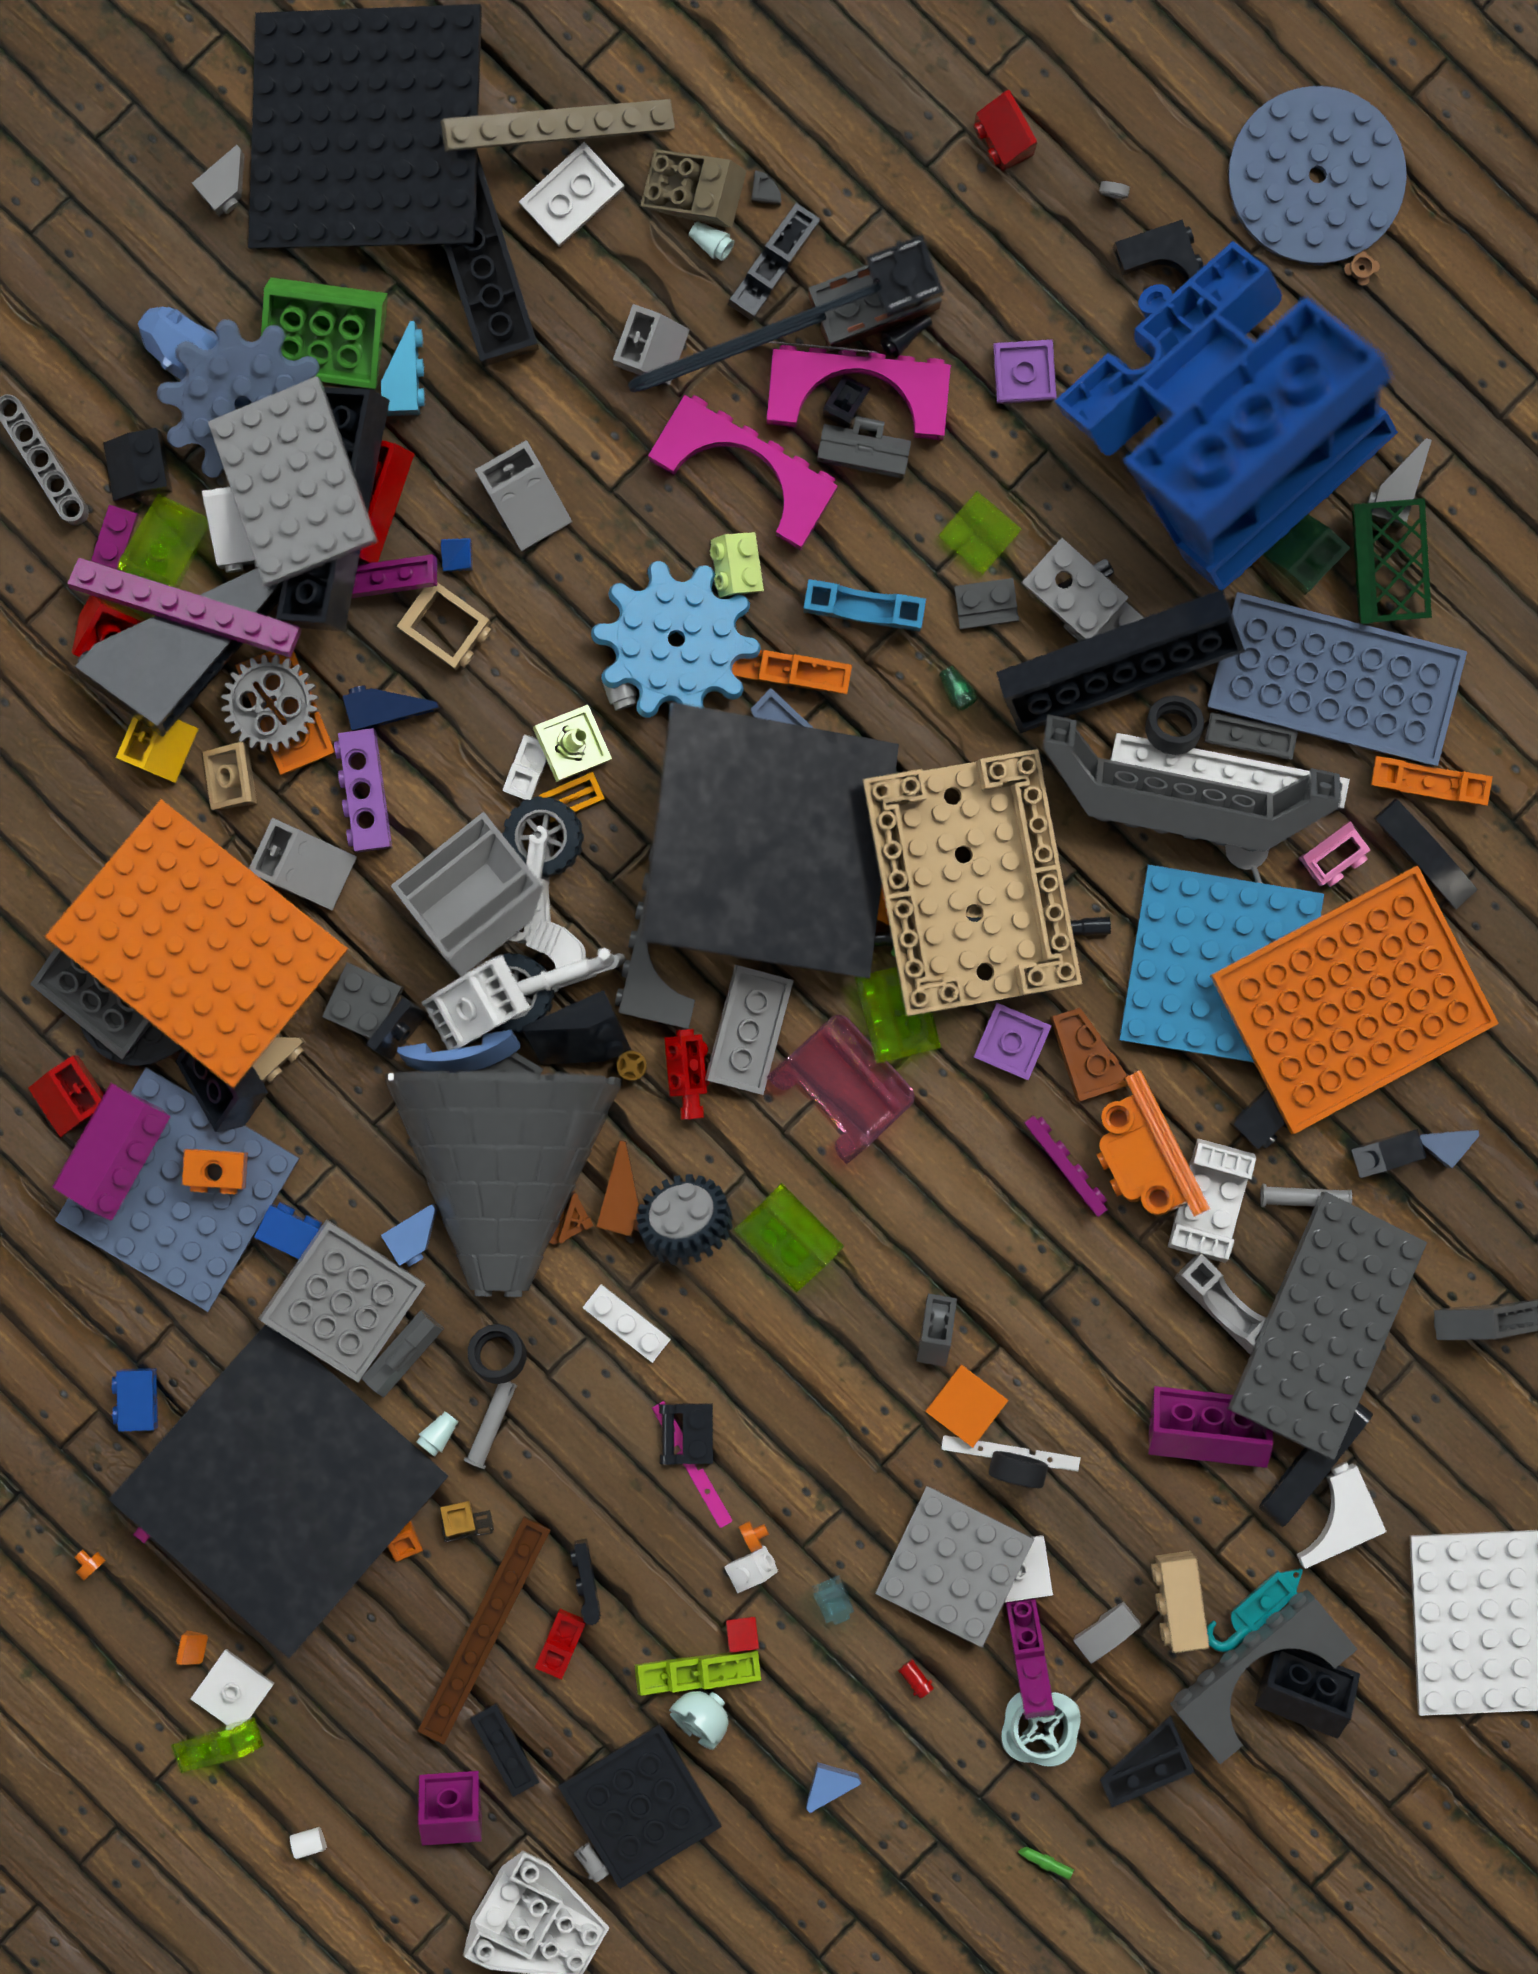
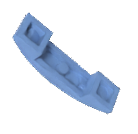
[397,1030,520,1073]

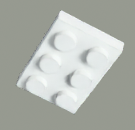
[519,142,625,247]

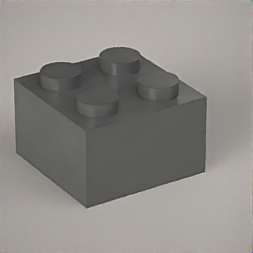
[322,962,404,1038]

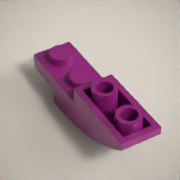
[1006,1598,1055,1719]

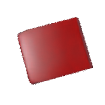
[726,1616,759,1653]

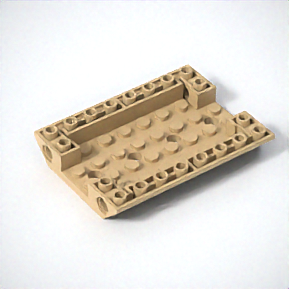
[863,749,1082,1016]

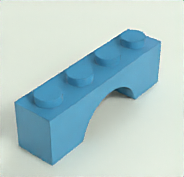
[803,579,926,632]

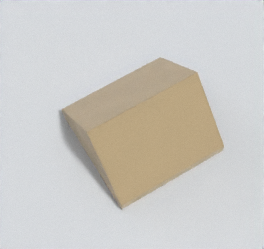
[203,742,257,810]

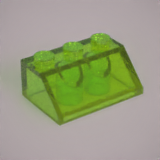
[855,967,941,1064]
[734,1183,844,1293]

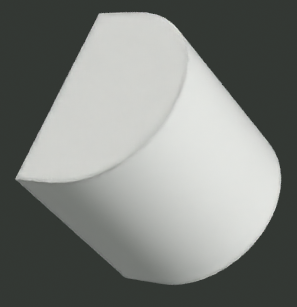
[290,1827,327,1859]

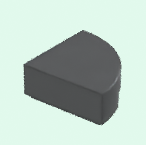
[752,170,781,205]

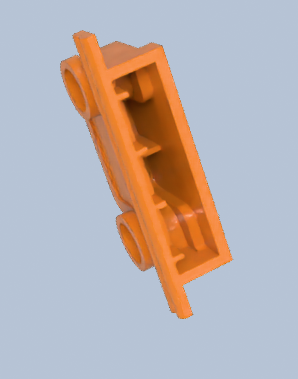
[1096,1070,1210,1217]

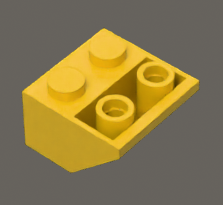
[116,716,199,783]

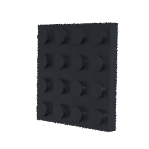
[558,1723,722,1889]

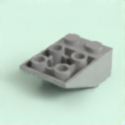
[475,440,572,551]
[249,818,357,911]

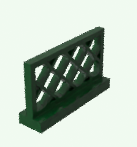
[1351,498,1432,624]

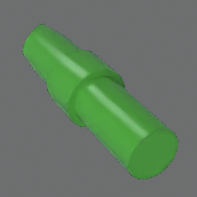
[1018,1847,1074,1880]

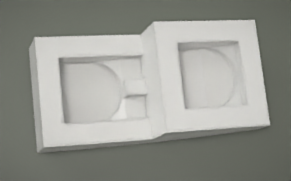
[502,734,547,800]

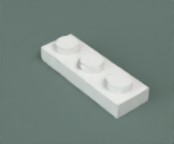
[582,1284,671,1363]

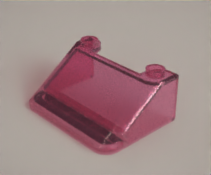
[767,1015,915,1165]

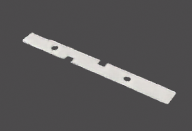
[941,1435,1080,1472]

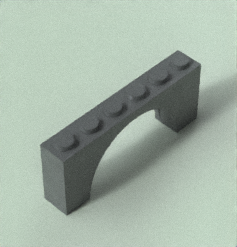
[615,847,695,1029]
[1170,1589,1358,1764]

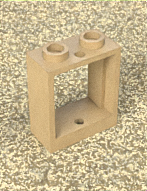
[397,582,492,670]

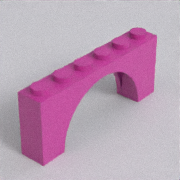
[767,345,951,440]
[648,395,838,550]

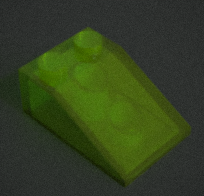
[117,494,209,588]

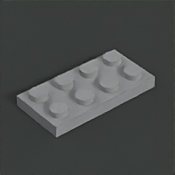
[705,965,794,1095]

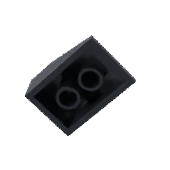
[522,990,631,1065]
[175,1049,268,1133]

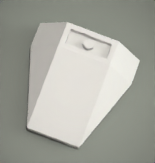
[463,1851,609,1974]

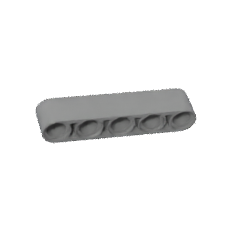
[0,394,89,525]

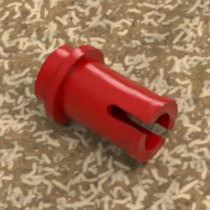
[898,1659,934,1699]

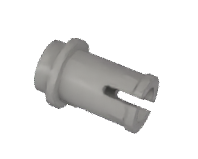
[574,1842,609,1883]

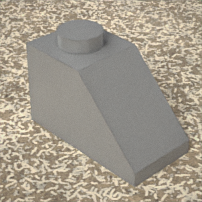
[192,145,245,216]

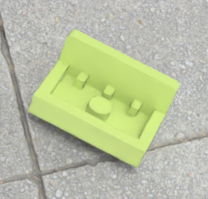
[710,532,764,598]

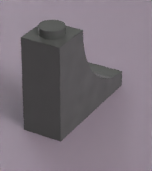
[1434,1299,1538,1340]

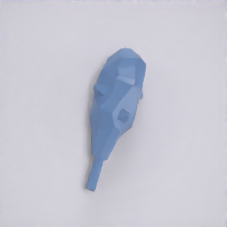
[137,307,251,409]

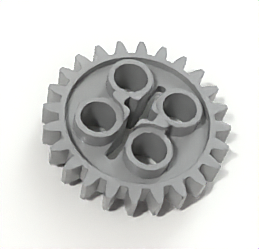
[221,655,319,752]

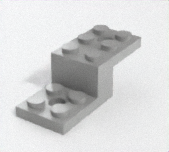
[1021,538,1144,642]

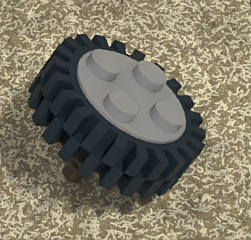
[636,1174,733,1265]

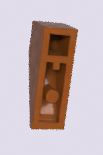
[597,1140,640,1236]

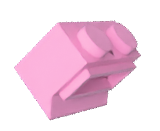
[1299,821,1370,887]

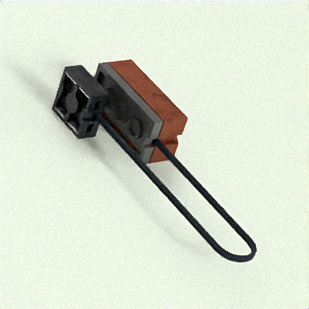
[628,235,944,392]

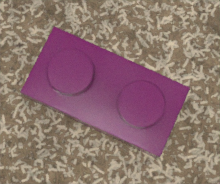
[91,505,139,571]

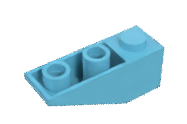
[381,321,425,416]

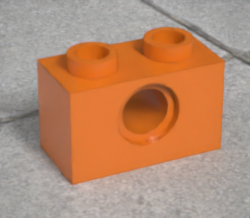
[182,1149,248,1194]

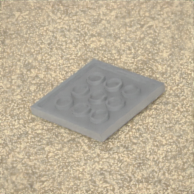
[259,1219,426,1382]
[875,1486,1034,1647]

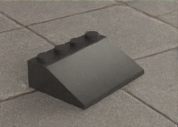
[30,947,152,1059]

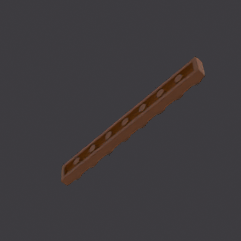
[418,1516,551,1744]

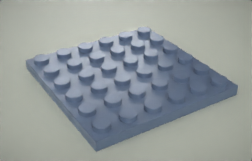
[55,1067,300,1312]

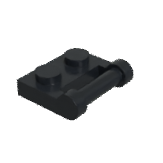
[659,1403,713,1465]

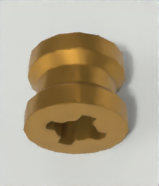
[617,1051,647,1080]

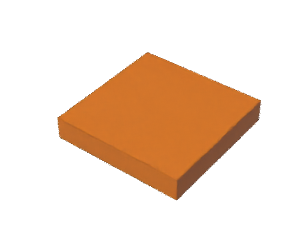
[925,1364,1009,1448]

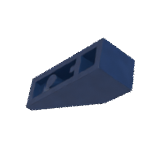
[343,685,440,731]

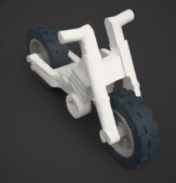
[491,797,625,1033]

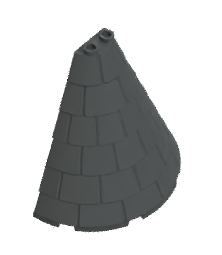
[385,1072,622,1297]

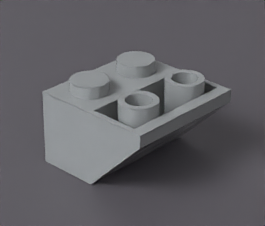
[613,304,690,386]

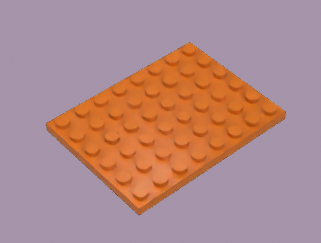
[45,799,348,1089]
[1210,865,1499,1134]

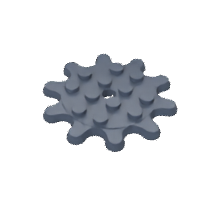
[157,320,319,478]

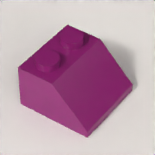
[418,1771,482,1845]

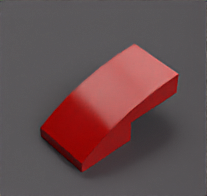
[535,1609,586,1680]

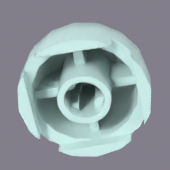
[669,1691,729,1750]

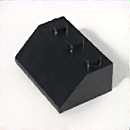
[1255,1649,1360,1739]

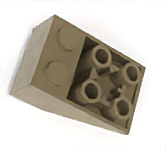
[640,149,747,228]

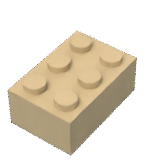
[1151,1551,1209,1653]

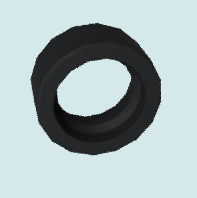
[1145,695,1204,755]
[468,1324,527,1384]
[988,1451,1048,1488]

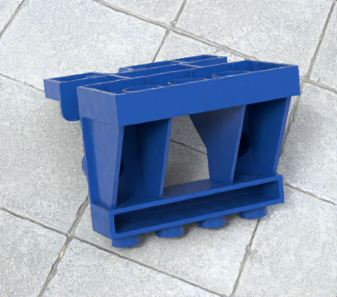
[1055,241,1398,590]

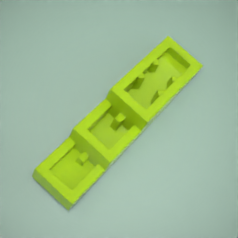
[635,1650,761,1696]

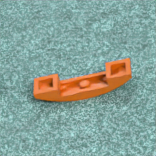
[1371,756,1493,806]

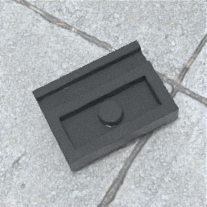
[954,578,1019,630]

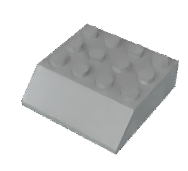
[391,812,544,977]

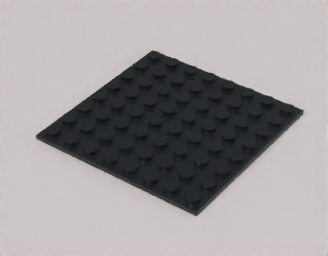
[248,4,482,249]
[640,702,899,979]
[108,1324,448,1658]

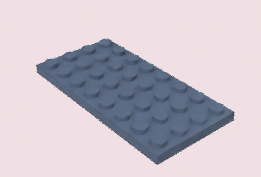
[1206,592,1467,767]

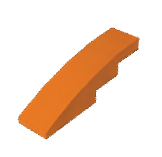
[732,650,852,694]

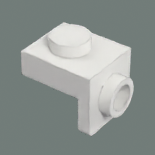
[724,1546,778,1593]

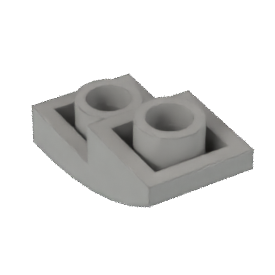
[1073,1601,1141,1663]

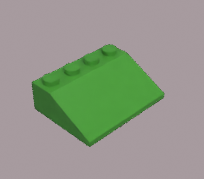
[261,277,388,389]

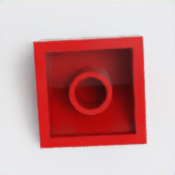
[973,89,1038,172]

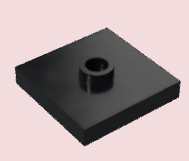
[367,998,428,1060]

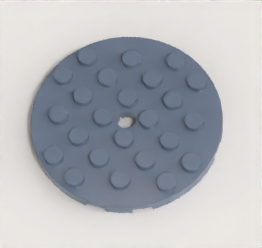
[1228,86,1406,265]

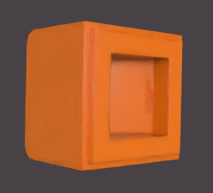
[388,1520,423,1562]
[176,1630,208,1665]

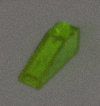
[171,1717,264,1773]

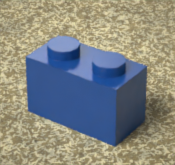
[254,1202,322,1259]
[112,1368,158,1431]

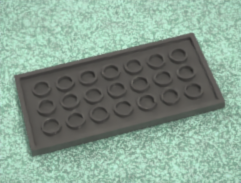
[1228,1191,1427,1460]

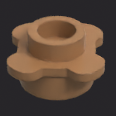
[1344,251,1380,286]

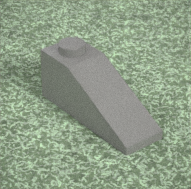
[1367,438,1432,529]

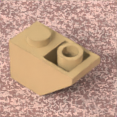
[252,1037,306,1083]

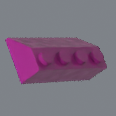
[52,1083,171,1221]
[1149,1386,1273,1468]

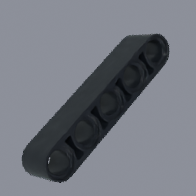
[1259,1402,1373,1527]

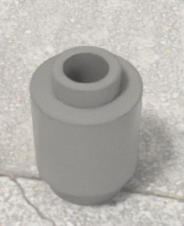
[601,677,638,711]

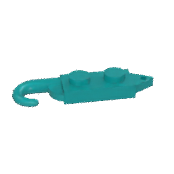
[1207,1568,1303,1652]

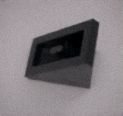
[823,374,870,429]

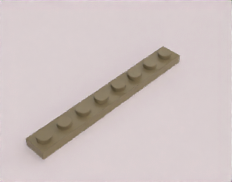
[441,99,675,151]

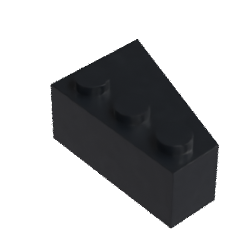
[1100,1716,1195,1808]

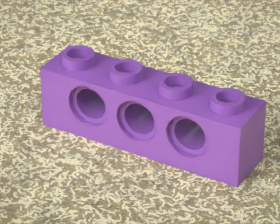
[334,728,393,853]

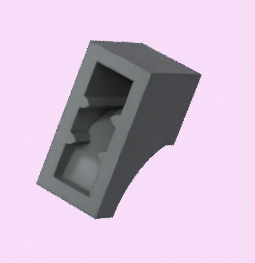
[916,1293,957,1367]

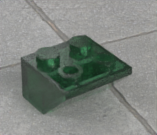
[1263,514,1350,595]

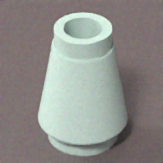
[689,221,734,261]
[416,1411,458,1457]

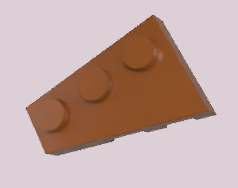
[1050,1008,1129,1102]

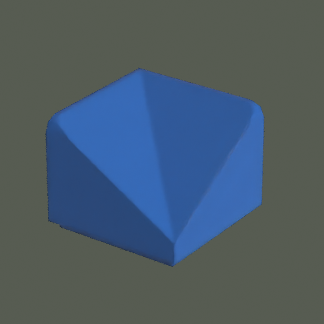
[441,538,473,572]

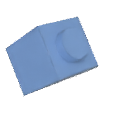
[381,1203,437,1267]

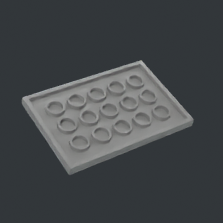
[208,376,377,587]

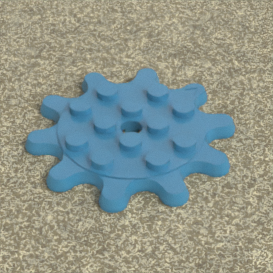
[591,561,761,718]

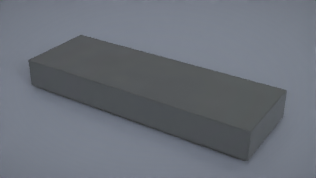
[1204,713,1298,760]

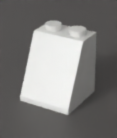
[202,487,258,573]

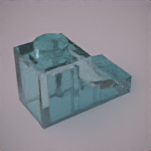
[813,1575,854,1625]

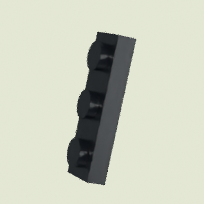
[470,1702,540,1797]

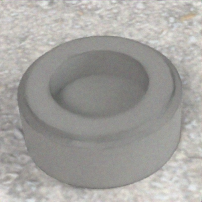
[1099,181,1130,199]

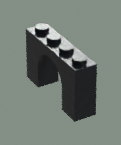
[1113,219,1204,359]

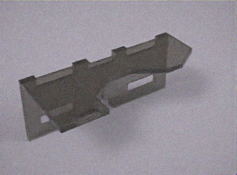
[441,1510,494,1542]

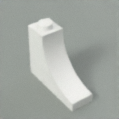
[1296,1462,1387,1569]

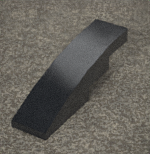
[728,203,820,321]
[1374,798,1478,909]

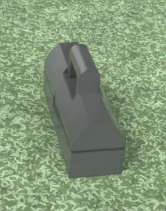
[817,416,911,479]
[362,1309,445,1397]

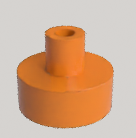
[739,1521,769,1553]
[74,1550,106,1581]

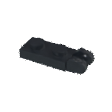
[570,1538,601,1626]

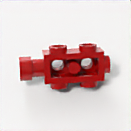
[664,1029,710,1120]

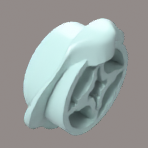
[1001,1692,1081,1766]

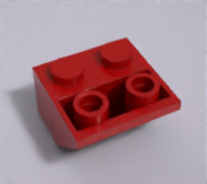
[28,1056,104,1138]

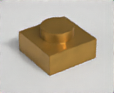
[440,1501,476,1538]

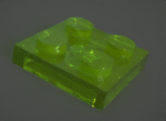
[938,491,1022,575]

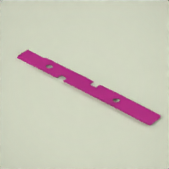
[652,1401,732,1528]

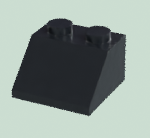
[103,428,172,502]

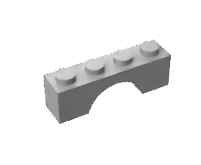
[1174,1254,1266,1355]

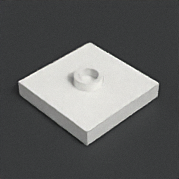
[1004,1535,1053,1603]
[191,1649,274,1733]

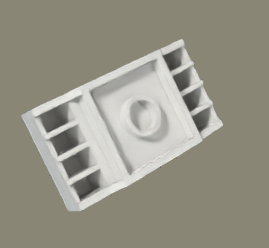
[421,955,531,1050]
[1168,1138,1256,1263]

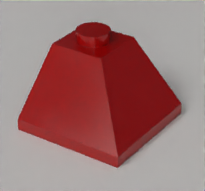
[72,595,146,657]

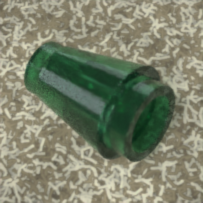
[939,666,978,711]

